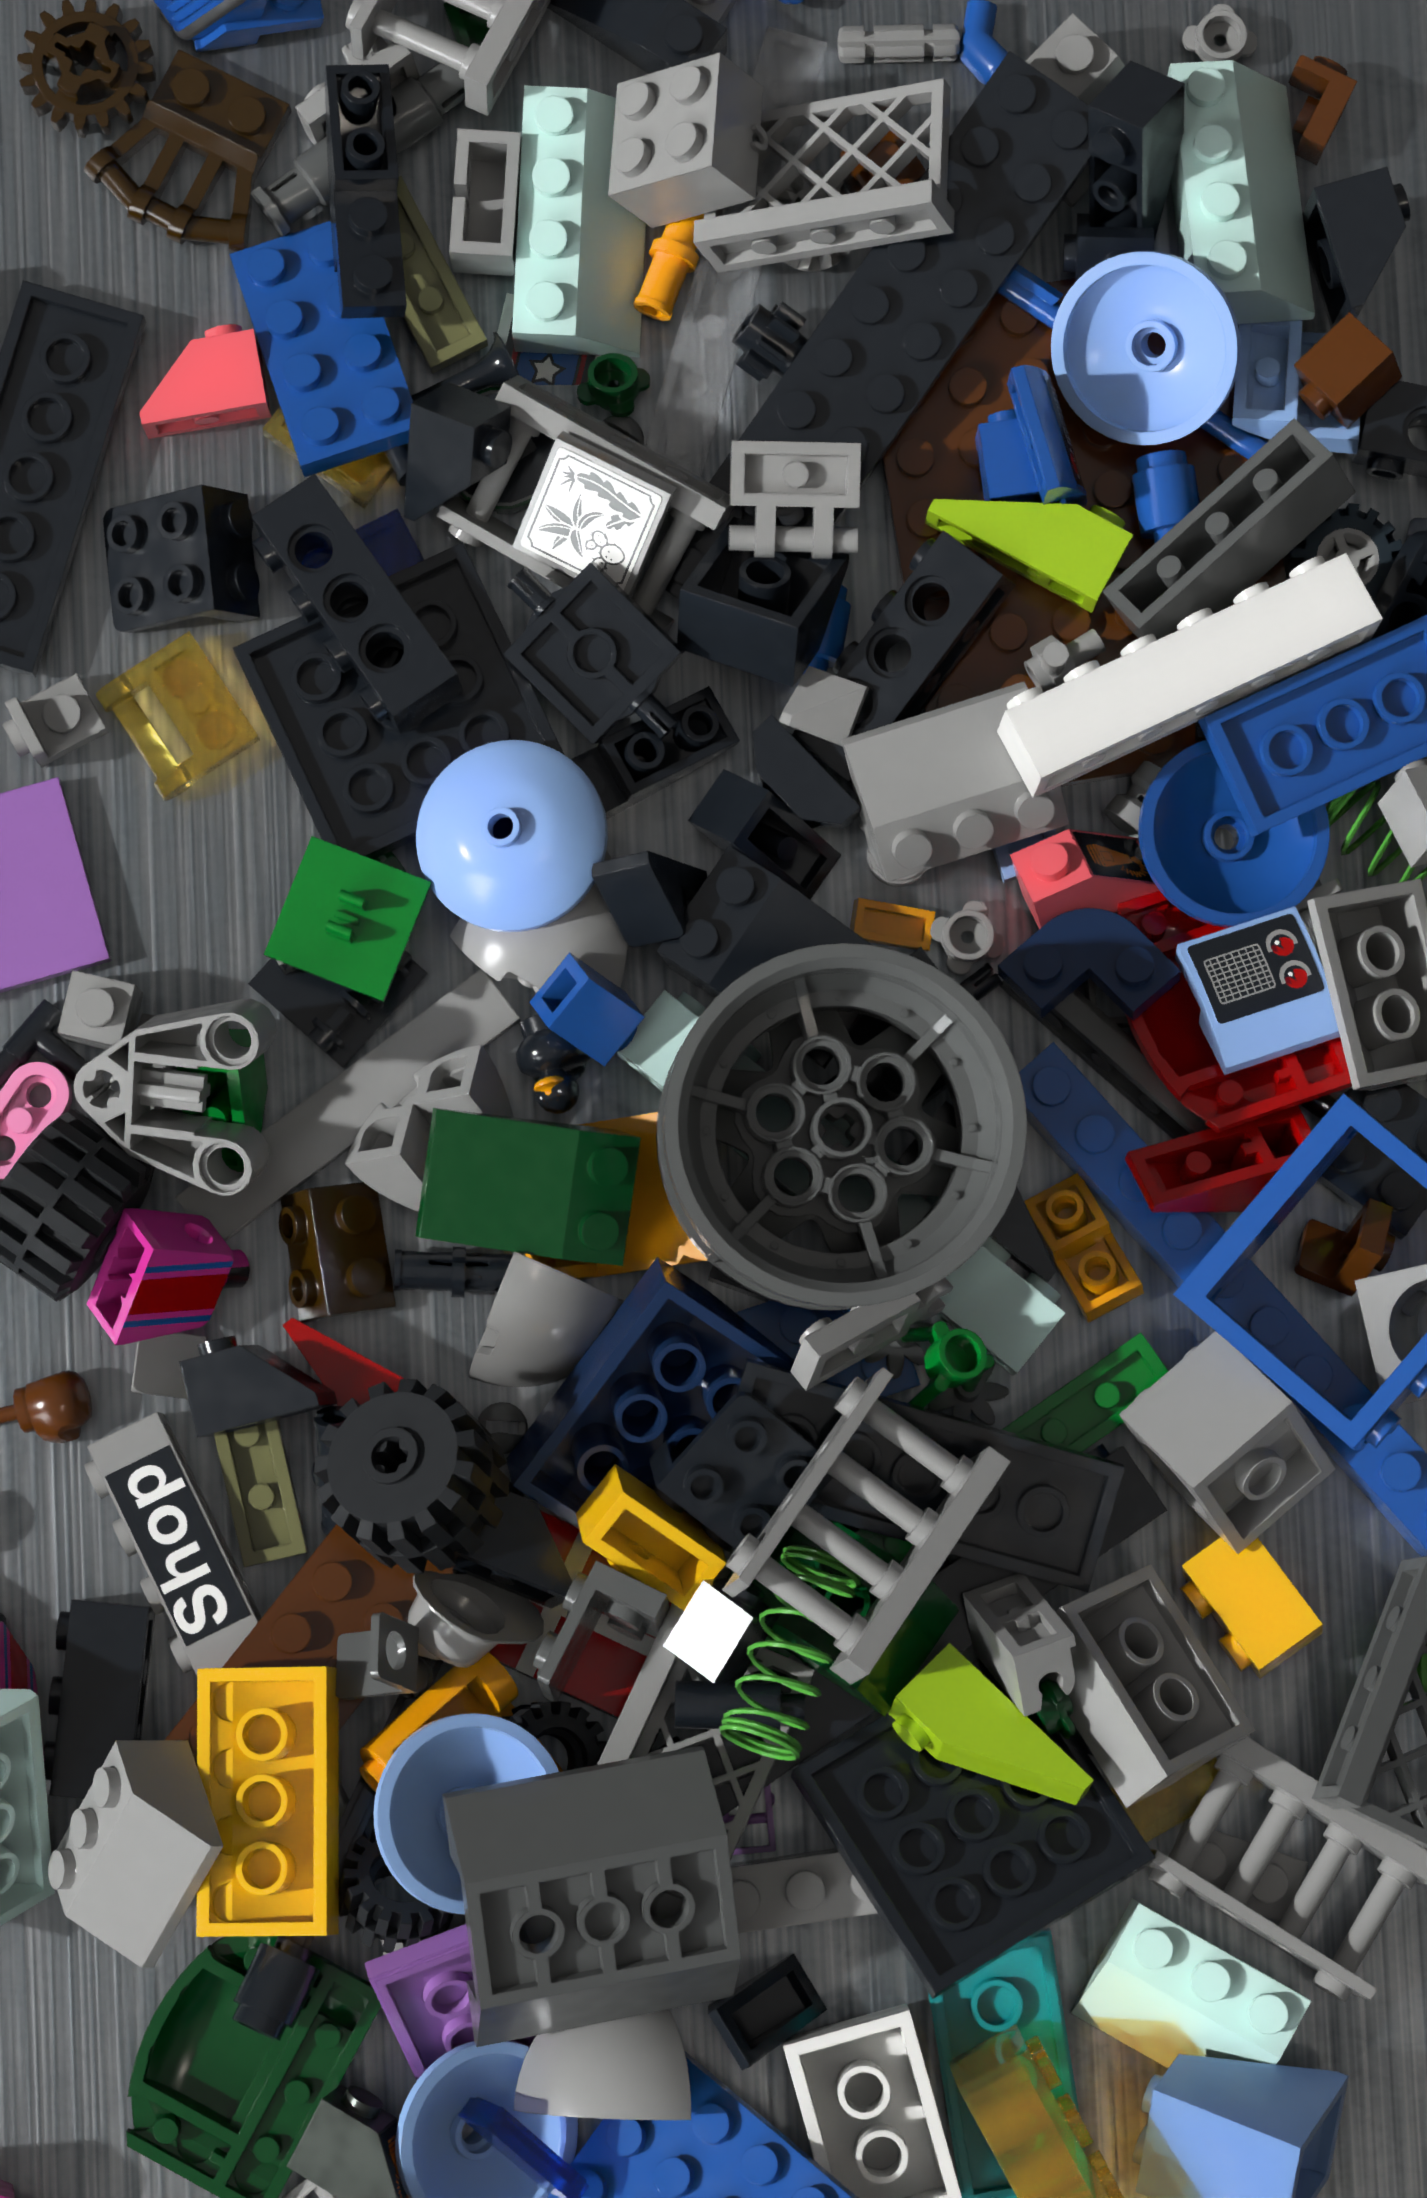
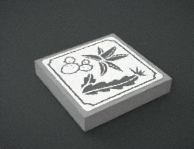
[512,431,677,597]

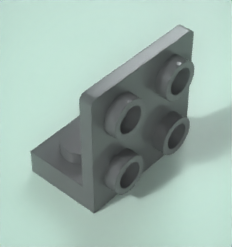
[533,1561,670,1702]

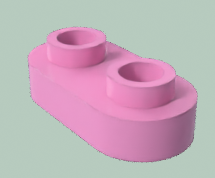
[0,1062,72,1181]

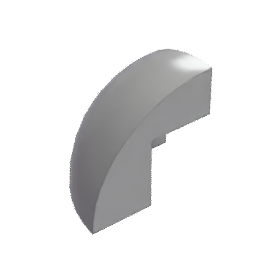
[450,850,628,993]
[345,1044,513,1212]
[469,1252,624,1387]
[513,2009,691,2120]

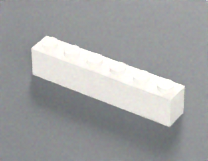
[997,553,1383,798]

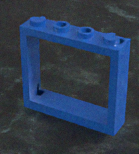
[1173,1093,1427,1451]

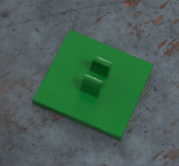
[264,836,432,1002]

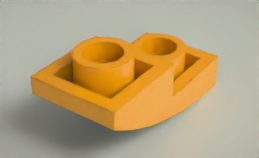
[1024,1173,1144,1323]

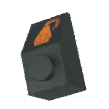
[286,2084,408,2198]

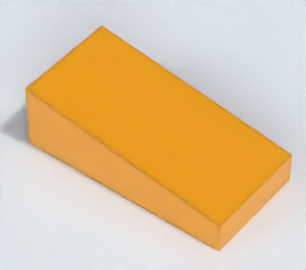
[850,898,936,952]

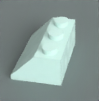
[1070,1898,1311,2068]

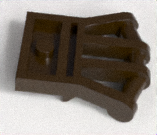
[84,49,292,251]

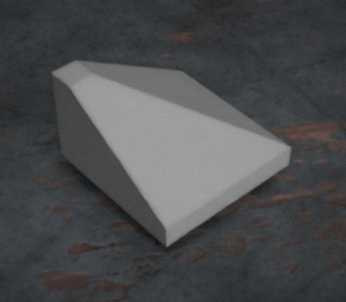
[779,666,869,747]

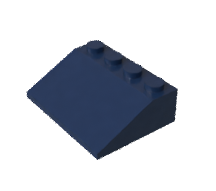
[506,1257,795,1530]

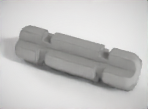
[837,24,960,63]

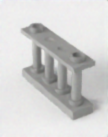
[345,0,551,116]
[436,375,734,632]
[722,1367,1011,1685]
[1148,1737,1427,2002]

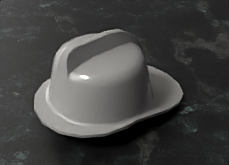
[408,1570,544,1668]

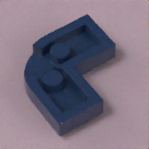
[998,908,1181,1021]

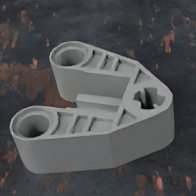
[73,999,277,1196]

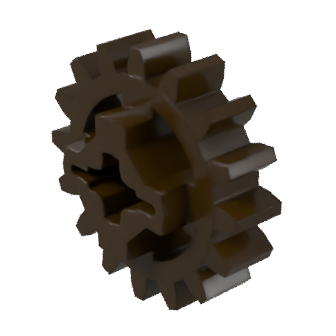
[17,0,156,138]

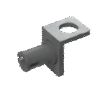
[336,1612,433,1700]

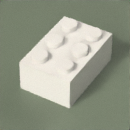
[782,2003,962,2198]

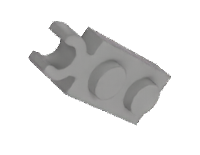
[790,1277,953,1391]

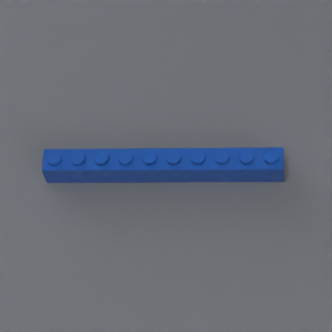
[1019,1042,1427,1557]

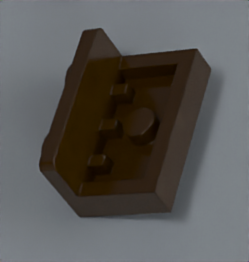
[279,1182,396,1323]

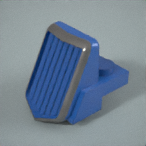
[153,0,324,52]

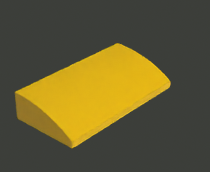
[196,1666,339,1937]

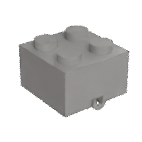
[608,52,768,228]

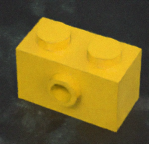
[576,1464,727,1611]
[1179,1537,1323,1679]

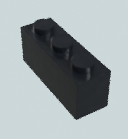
[44,1599,155,1799]

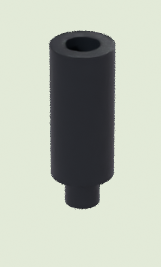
[675,1680,805,1730]

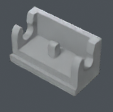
[963,1573,1076,1717]

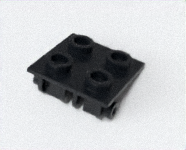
[248,950,428,1068]

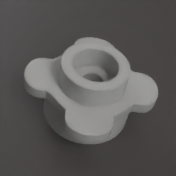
[1182,4,1257,62]
[930,900,1005,975]

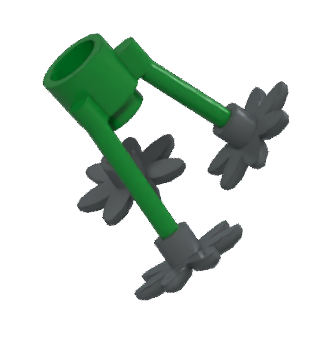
[864,1321,1009,1425]

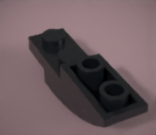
[325,64,407,318]
[493,686,740,839]

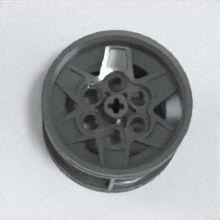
[656,943,1027,1311]

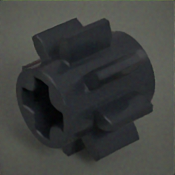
[732,301,808,382]

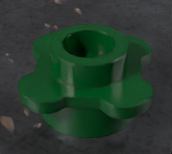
[577,353,650,417]
[1027,1679,1075,1739]

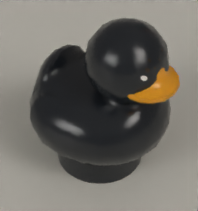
[516,1014,591,1114]

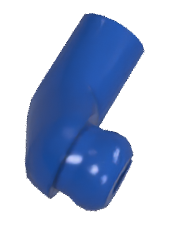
[959,0,1008,85]

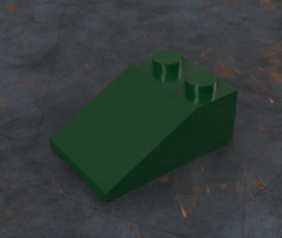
[415,1108,641,1266]
[727,1520,960,1717]

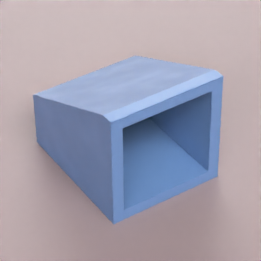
[1133,2054,1349,2198]

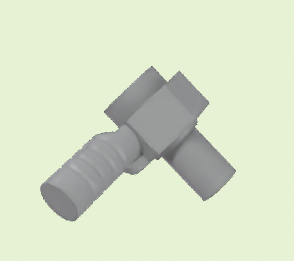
[1024,629,1106,693]

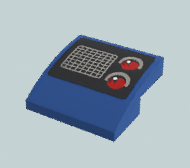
[1007,365,1087,506]

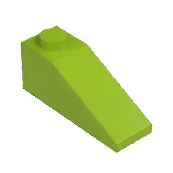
[925,499,1133,613]
[889,1643,1094,1805]

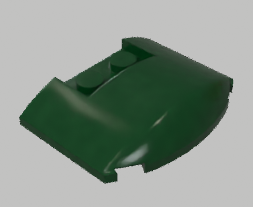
[126,1936,381,2198]

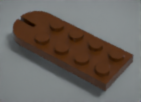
[165,1524,453,1765]

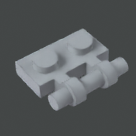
[729,440,861,559]

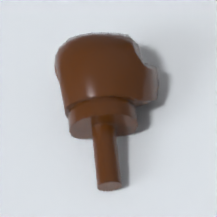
[0,1370,92,1443]

